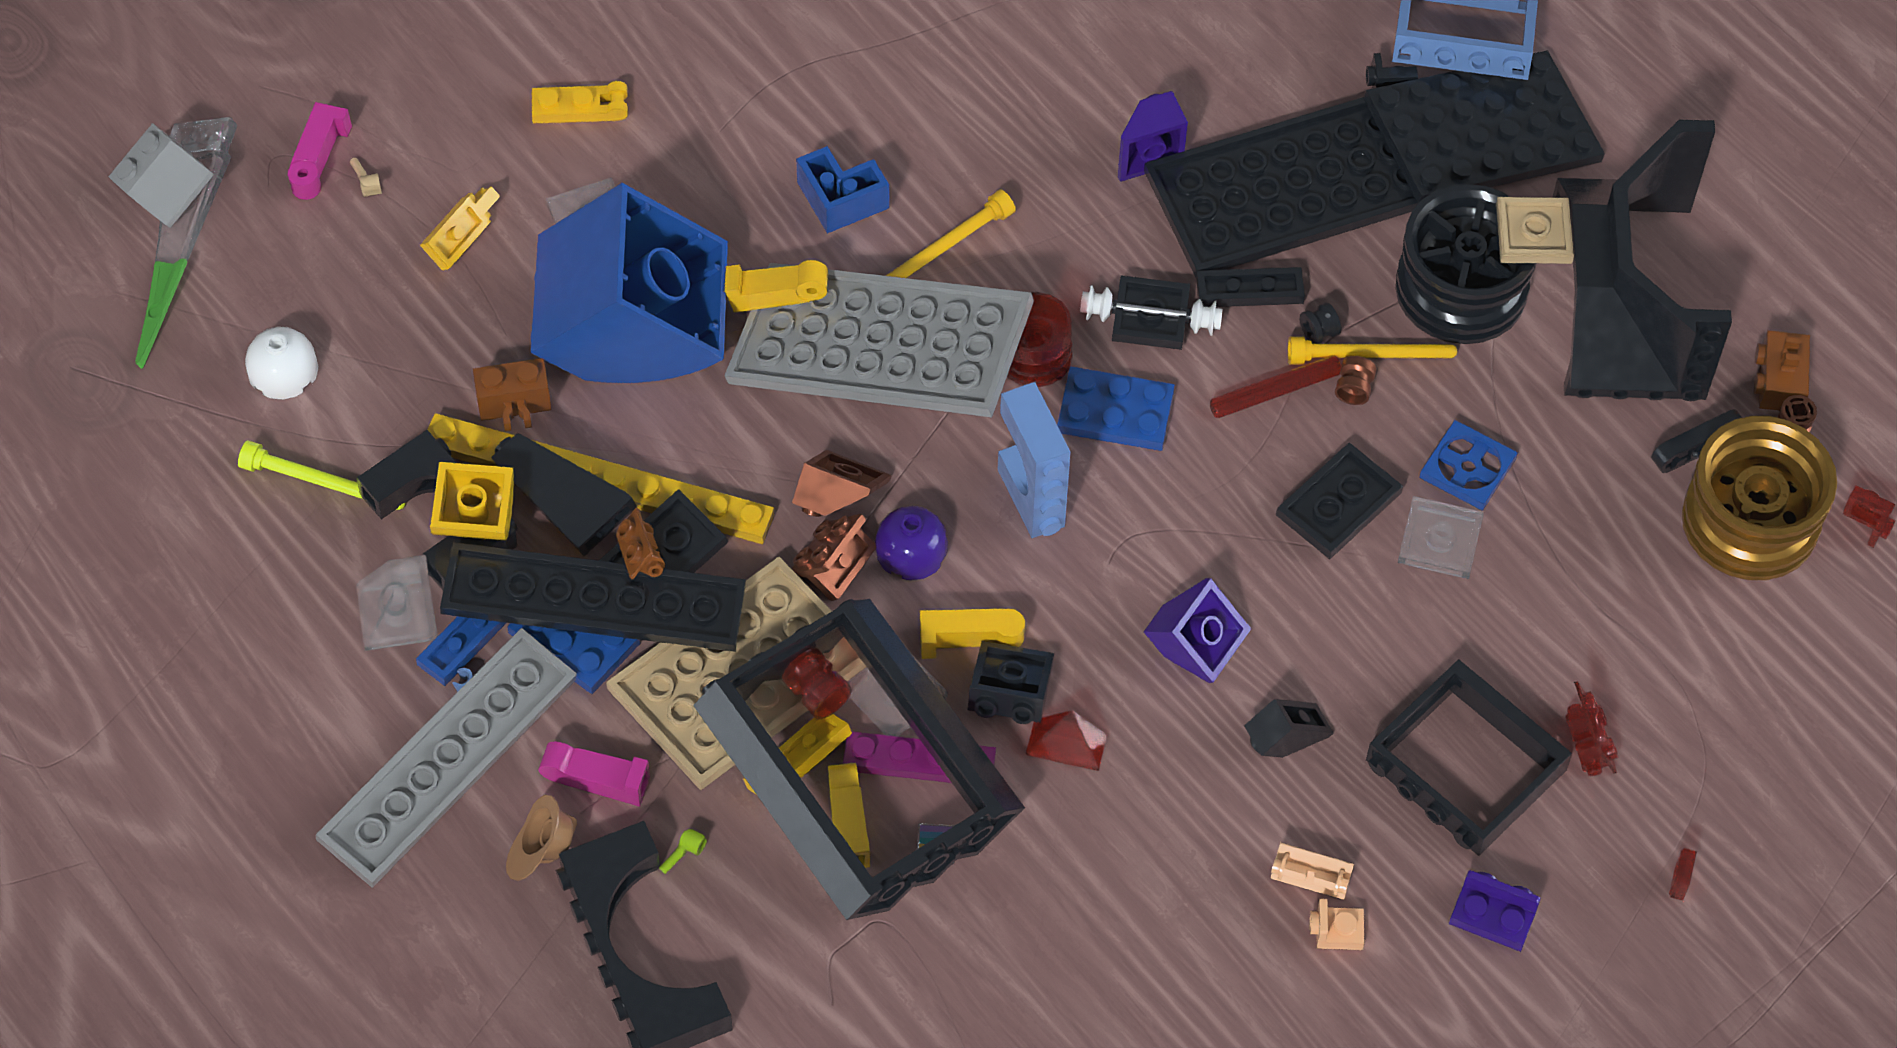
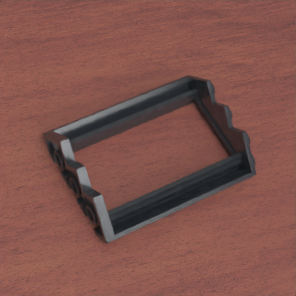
[693,599,1025,920]

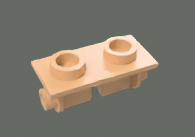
[1271,842,1354,900]

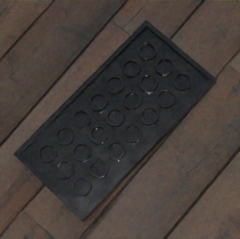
[1144,97,1418,277]

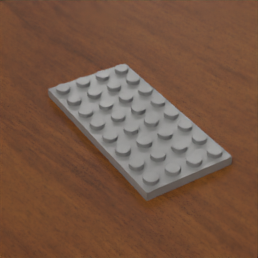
[724,263,1034,417]

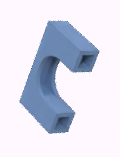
[997,382,1071,538]

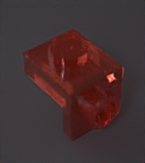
[1842,485,1896,548]

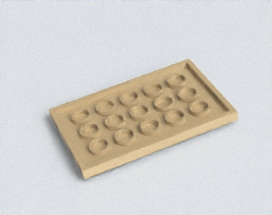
[606,557,866,790]

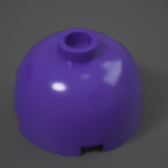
[875,505,948,581]

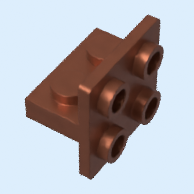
[792,513,876,601]

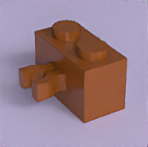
[1754,330,1810,411]
[472,358,552,432]

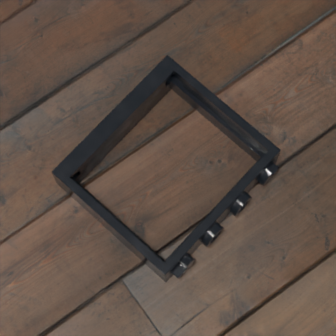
[1366,659,1572,856]

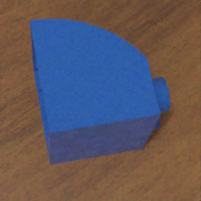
[531,183,728,383]

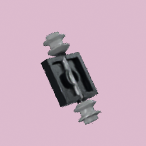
[1080,275,1223,350]

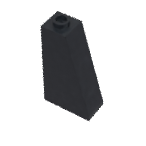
[491,433,637,556]

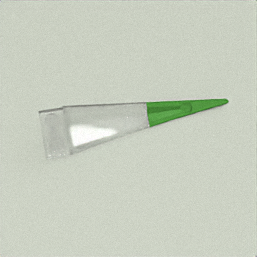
[135,117,238,369]

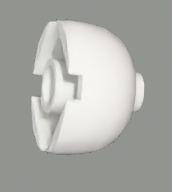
[245,327,318,399]

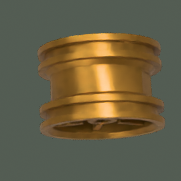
[1682,416,1838,580]

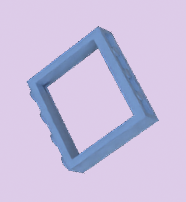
[1392,0,1538,80]

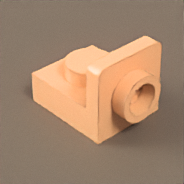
[1309,899,1364,950]

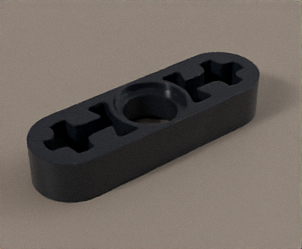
[1651,409,1742,473]

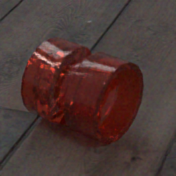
[782,648,852,720]

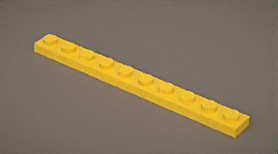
[427,413,774,544]

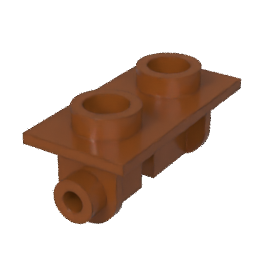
[616,508,665,579]

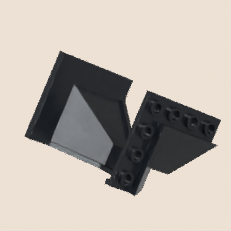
[1552,119,1732,401]

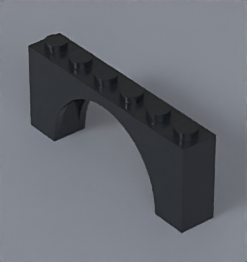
[555,821,732,1048]

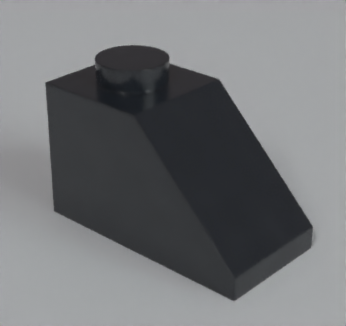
[1244,699,1334,758]

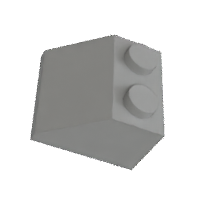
[108,123,214,228]

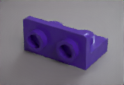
[1449,870,1541,952]

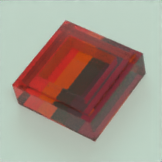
[1669,848,1697,901]

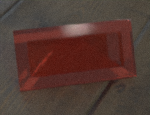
[1026,710,1107,771]

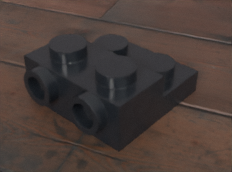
[967,641,1054,724]

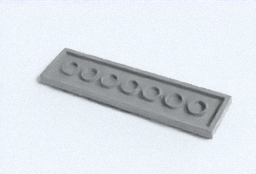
[316,628,577,888]

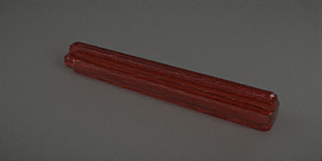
[1209,355,1341,418]

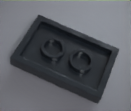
[1276,442,1403,559]
[599,489,729,573]

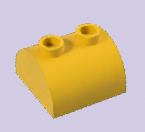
[430,462,514,540]

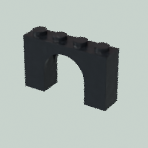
[357,430,518,590]

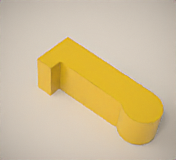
[724,260,828,313]
[919,609,1025,659]
[828,762,870,868]

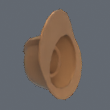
[506,794,577,881]

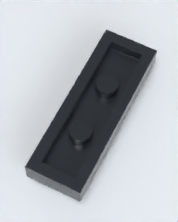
[1196,267,1305,307]

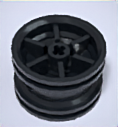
[1395,184,1536,344]

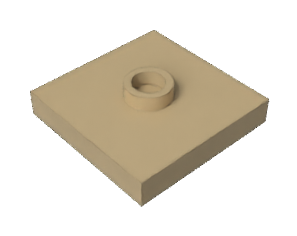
[1496,197,1574,264]

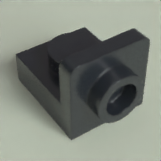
[1366,53,1418,89]

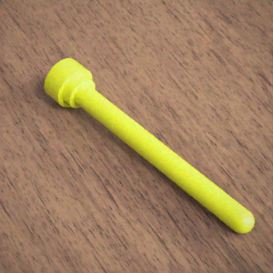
[238,440,406,510]

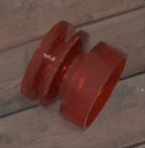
[1007,292,1073,387]

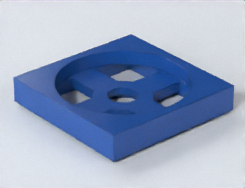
[1419,420,1518,511]

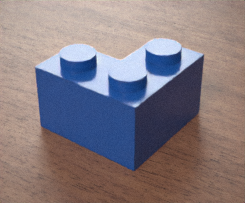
[796,146,889,234]

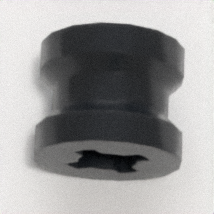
[1299,302,1342,344]

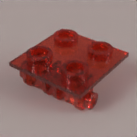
[1565,681,1619,776]

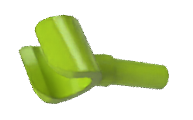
[659,829,707,874]

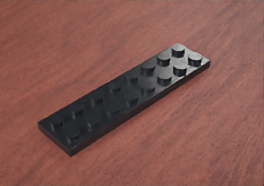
[440,542,746,652]

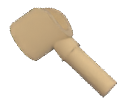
[350,158,382,196]

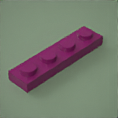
[843,731,996,783]

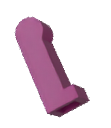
[287,102,352,200]
[538,741,650,807]

